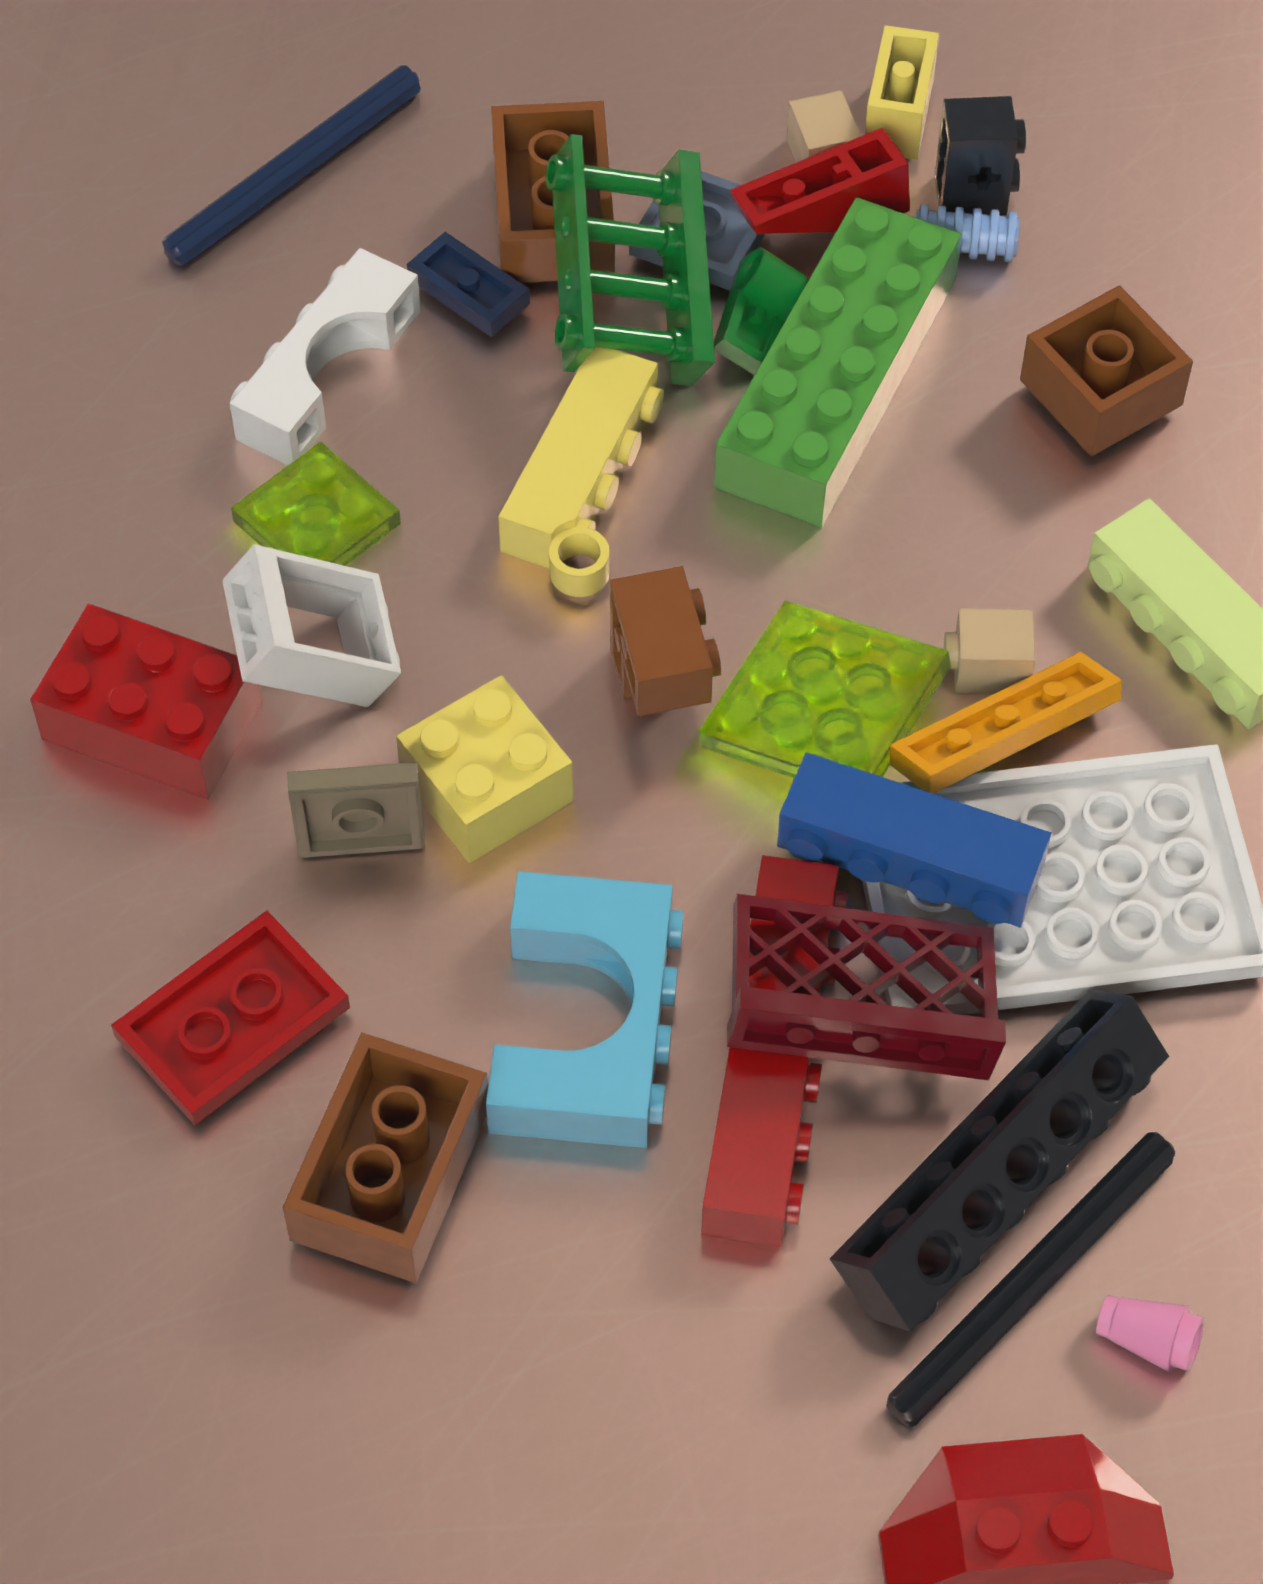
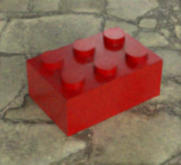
[30,603,263,800]

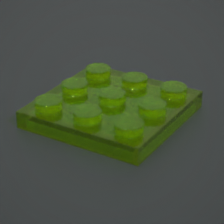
[698,600,951,778]

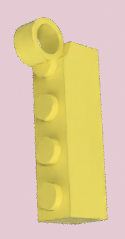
[498,347,664,597]

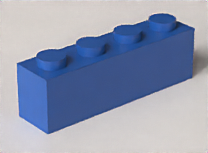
[777,752,1052,928]

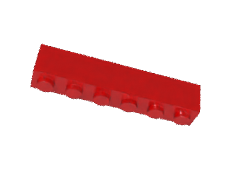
[701,855,848,1247]

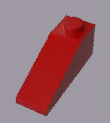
[730,128,910,234]

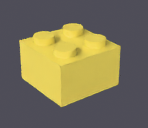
[396,675,574,864]

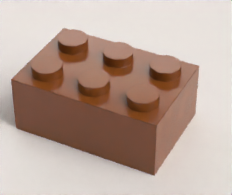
[491,101,615,283]
[283,1032,488,1283]

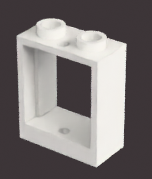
[222,544,401,707]

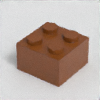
[1020,285,1193,457]

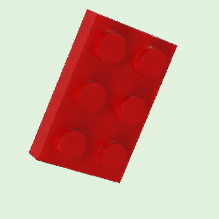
[111,910,350,1125]

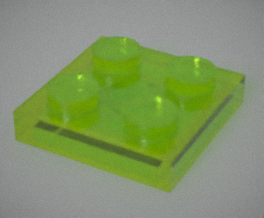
[231,441,401,566]

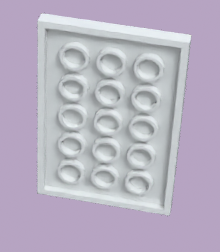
[862,744,1263,1015]

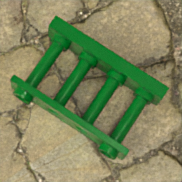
[545,134,715,386]

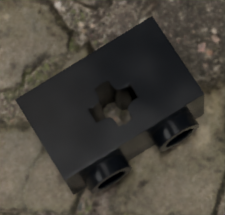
[934,96,1026,216]

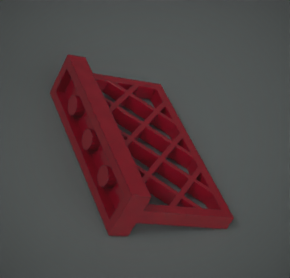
[727,894,1006,1081]

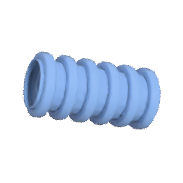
[916,204,1020,262]

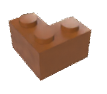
[610,566,721,716]

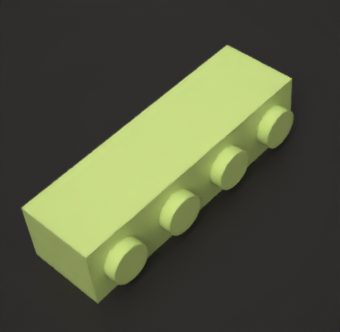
[1087,498,1263,730]

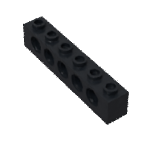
[829,990,1170,1331]

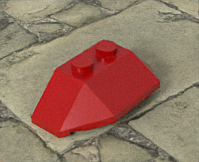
[878,1434,1174,1584]

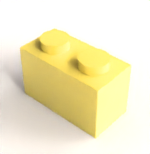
[865,25,939,160]

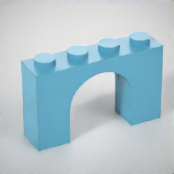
[486,871,684,1148]

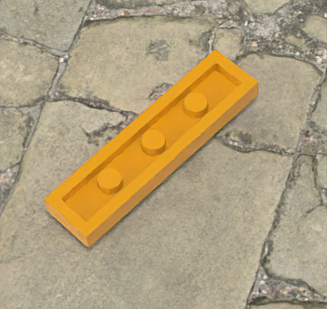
[889,651,1122,794]

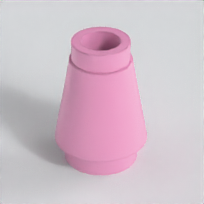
[1096,1295,1205,1372]

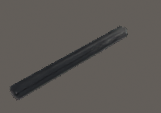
[886,1132,1176,1427]

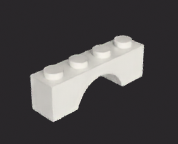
[230,248,421,468]

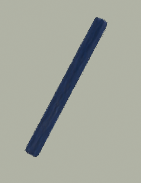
[162,65,421,266]

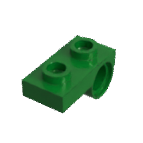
[714,247,809,375]

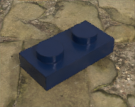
[406,232,530,337]

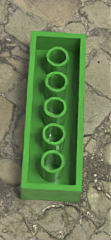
[714,197,962,528]

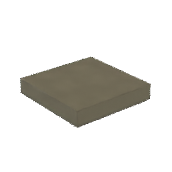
[287,762,425,858]

